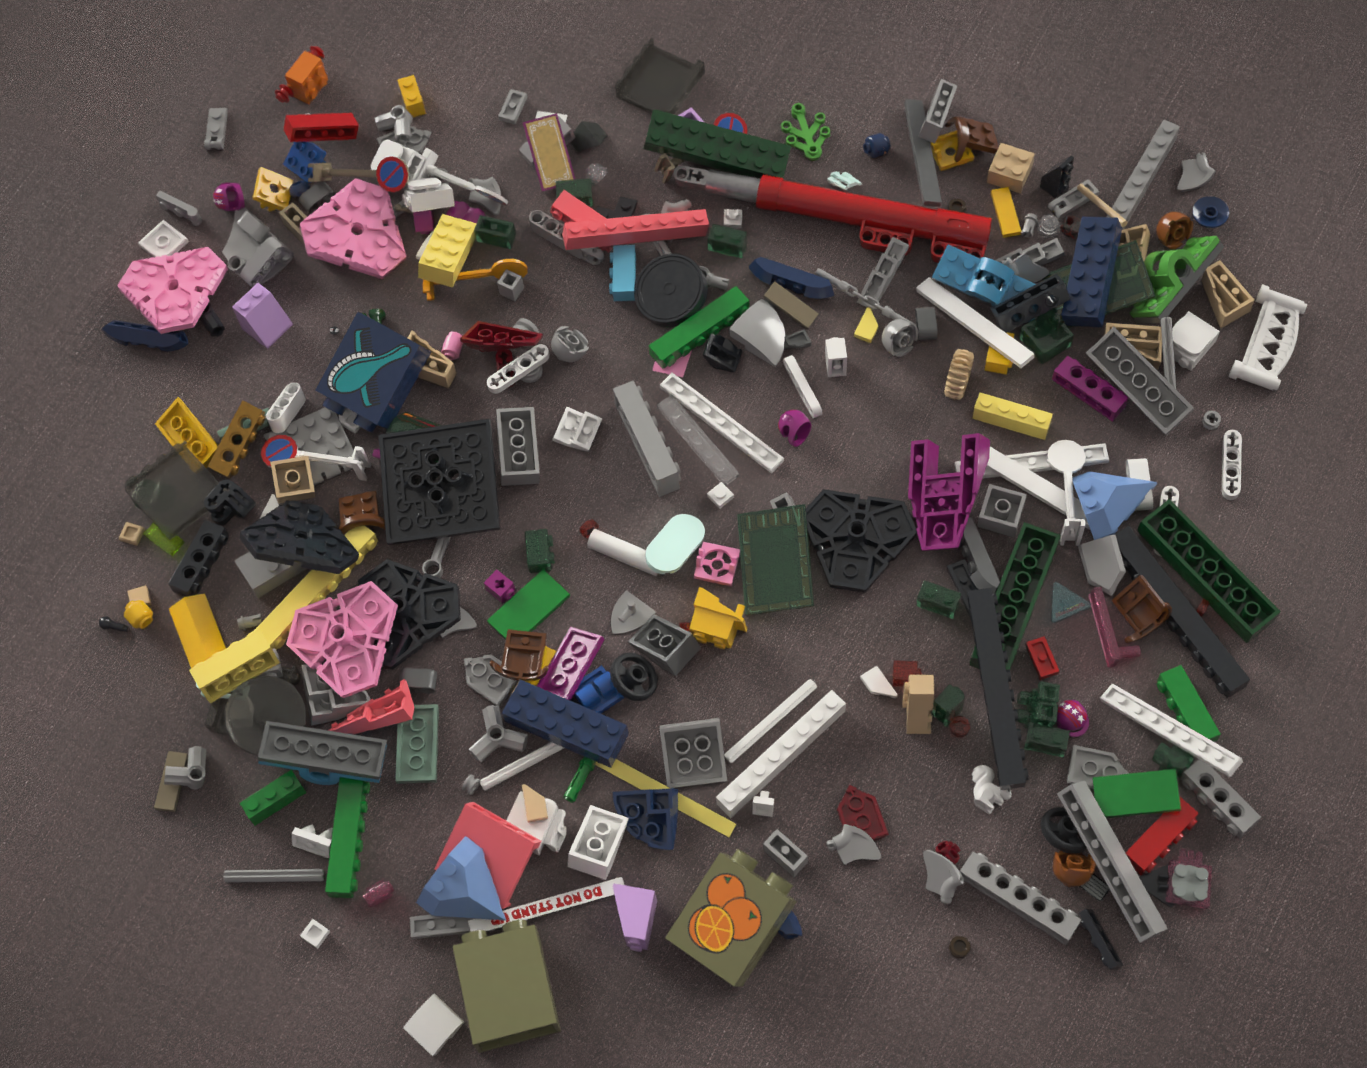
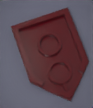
[837,784,889,841]

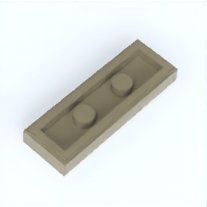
[763,281,819,329]
[154,751,188,812]

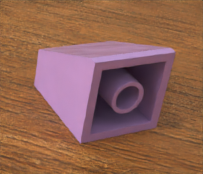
[232,283,293,349]
[613,884,657,951]

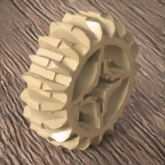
[944,349,974,400]

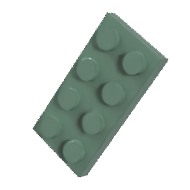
[395,704,439,784]

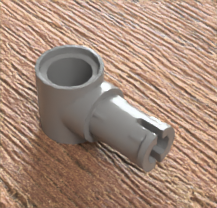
[699,266,729,290]

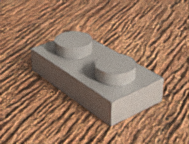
[498,89,527,124]

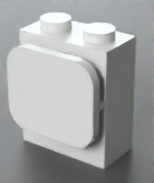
[371,140,425,188]
[402,178,455,212]
[1162,311,1220,371]
[506,791,558,855]

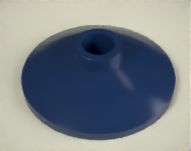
[1192,196,1229,228]

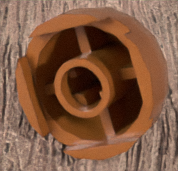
[1156,212,1193,249]
[1053,850,1096,887]

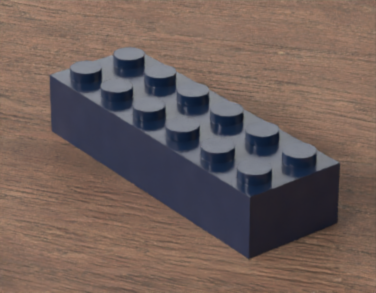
[1061,217,1122,327]
[502,679,629,768]

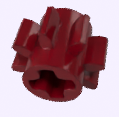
[935,841,961,865]

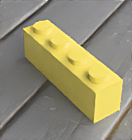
[972,393,1053,440]

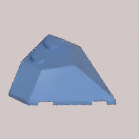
[1072,471,1157,540]
[416,836,506,920]

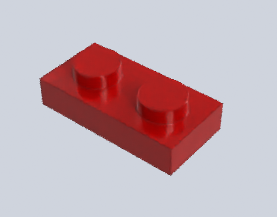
[1025,636,1060,680]

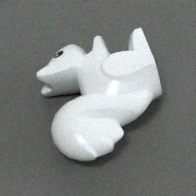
[972,765,1011,815]

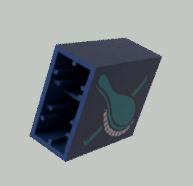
[316,312,432,433]

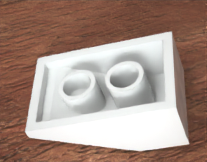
[568,805,628,880]

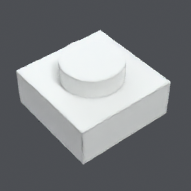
[707,482,734,509]
[300,919,330,949]

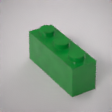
[240,769,307,826]

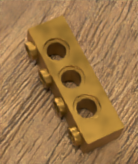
[208,400,266,478]

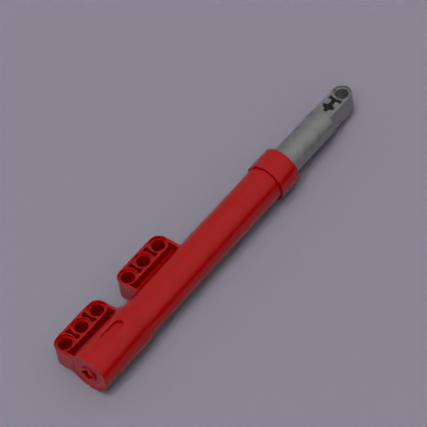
[674,166,992,263]

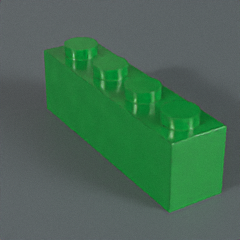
[1156,665,1221,742]

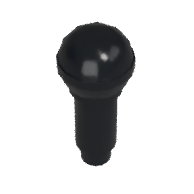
[99,616,129,632]

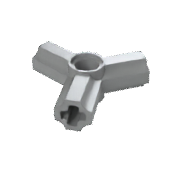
[469,705,528,763]

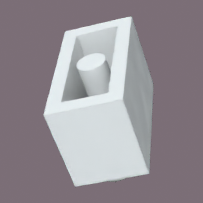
[825,337,847,377]

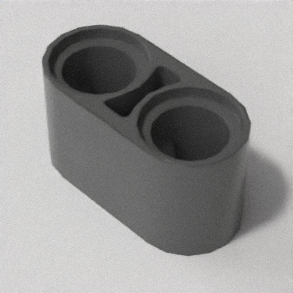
[299,181,336,214]
[915,307,938,340]
[398,668,437,694]

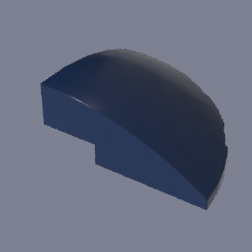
[613,788,678,850]

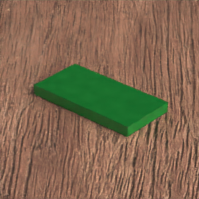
[487,570,570,640]
[1092,769,1181,818]

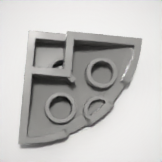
[729,299,785,367]
[302,664,370,725]

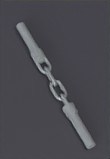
[815,268,917,327]

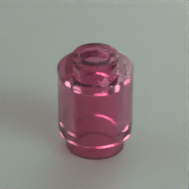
[362,879,395,908]

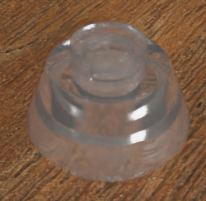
[586,163,608,186]
[1036,214,1061,238]

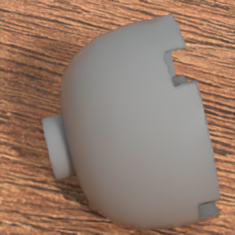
[881,319,919,357]
[551,326,589,362]

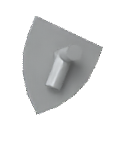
[611,590,656,634]

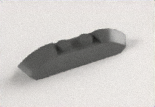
[959,517,1000,594]

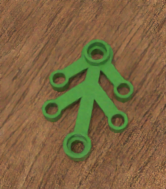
[781,103,830,161]

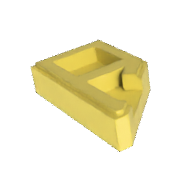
[854,307,878,343]

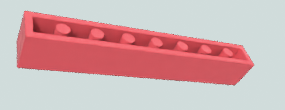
[563,209,709,250]

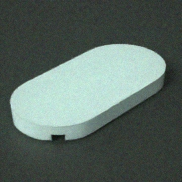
[645,514,705,574]

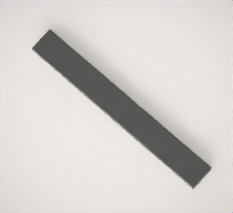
[904,99,942,207]

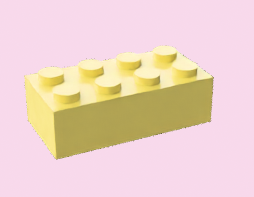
[418,214,477,287]
[189,629,280,703]

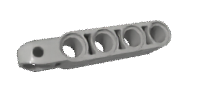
[529,210,604,265]

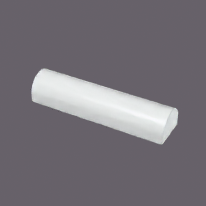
[587,529,658,576]

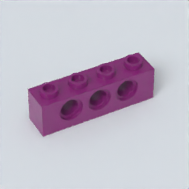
[1052,356,1129,422]

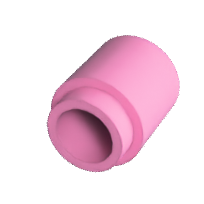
[441,332,463,360]

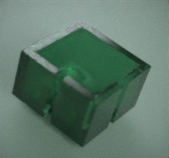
[1019,309,1074,364]

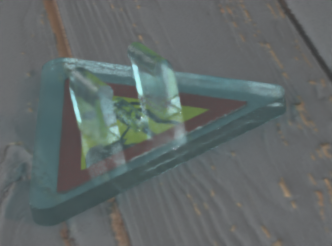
[1052,582,1091,623]

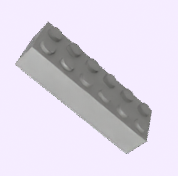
[1086,327,1194,436]
[613,380,682,497]

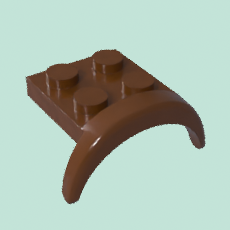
[945,116,999,162]
[338,491,386,534]
[1111,575,1172,643]
[489,629,548,681]

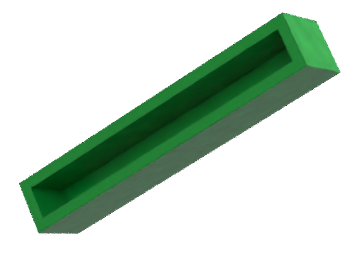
[649,286,750,369]
[325,777,370,898]

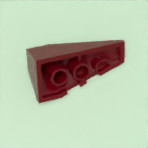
[460,321,543,352]

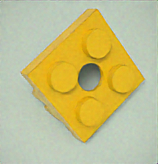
[930,130,974,171]
[253,167,293,212]

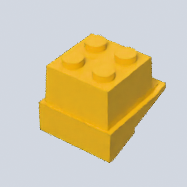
[689,587,748,649]

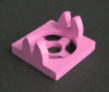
[694,542,741,587]

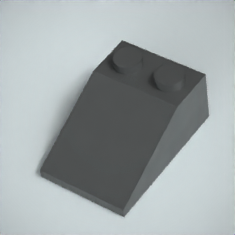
[628,614,701,676]

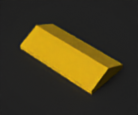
[155,397,218,474]
[169,593,226,669]

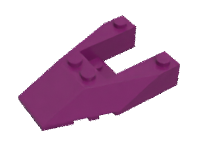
[908,433,990,551]

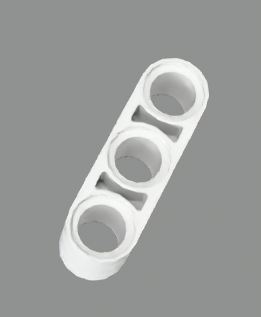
[266,383,306,433]
[1126,458,1153,511]

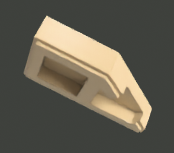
[522,784,548,823]

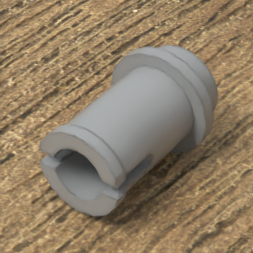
[1021,213,1038,238]
[237,614,262,631]

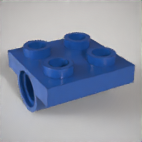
[283,141,327,183]
[574,665,625,714]

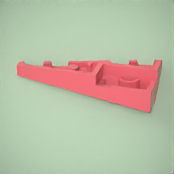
[327,679,415,735]

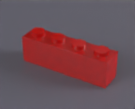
[283,113,359,142]
[1126,797,1199,876]

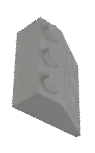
[660,718,727,788]

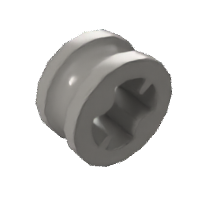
[1202,411,1221,430]
[462,774,480,795]

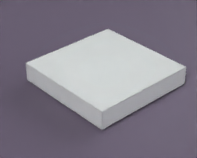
[138,220,189,258]

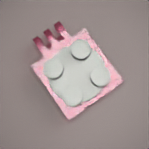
[1166,848,1212,909]

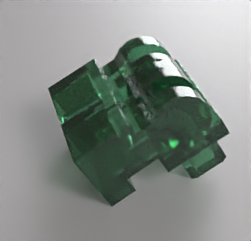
[1017,681,1060,731]
[1151,743,1196,779]

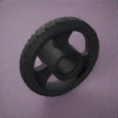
[610,652,658,701]
[1040,807,1087,854]

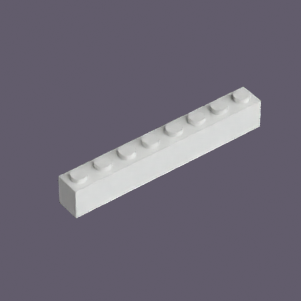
[716,690,846,818]

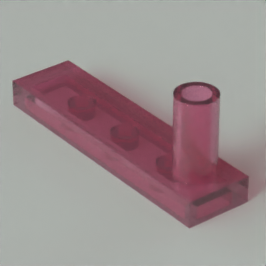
[1088,587,1141,667]

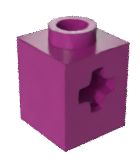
[413,209,435,234]
[484,569,516,604]

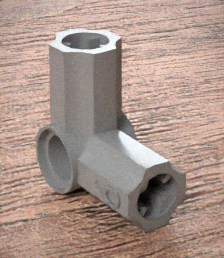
[375,105,413,142]
[164,746,206,789]

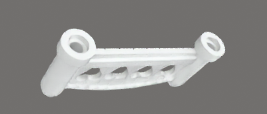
[1228,284,1307,391]

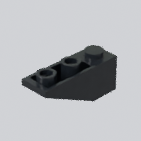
[1040,155,1074,199]

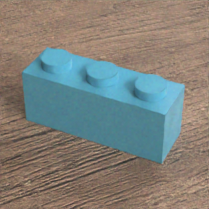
[609,245,636,301]

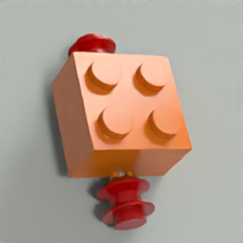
[275,46,328,104]

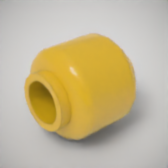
[124,600,153,629]

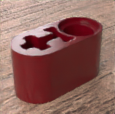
[496,349,515,388]

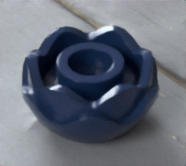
[289,180,311,198]

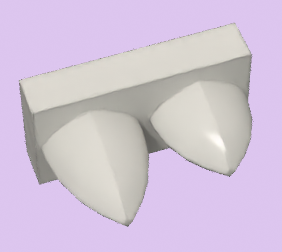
[292,825,333,858]

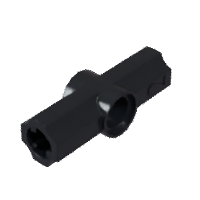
[200,303,225,337]

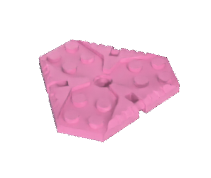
[300,178,407,279]
[118,247,228,334]
[286,581,398,698]

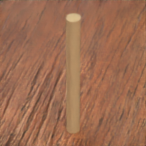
[1077,184,1128,227]

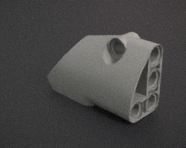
[222,208,294,287]

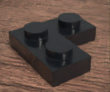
[596,196,638,219]

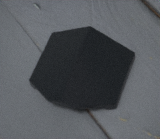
[703,334,742,373]

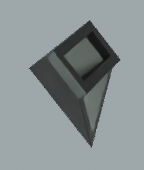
[569,121,607,153]

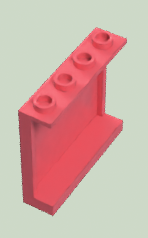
[434,802,542,909]

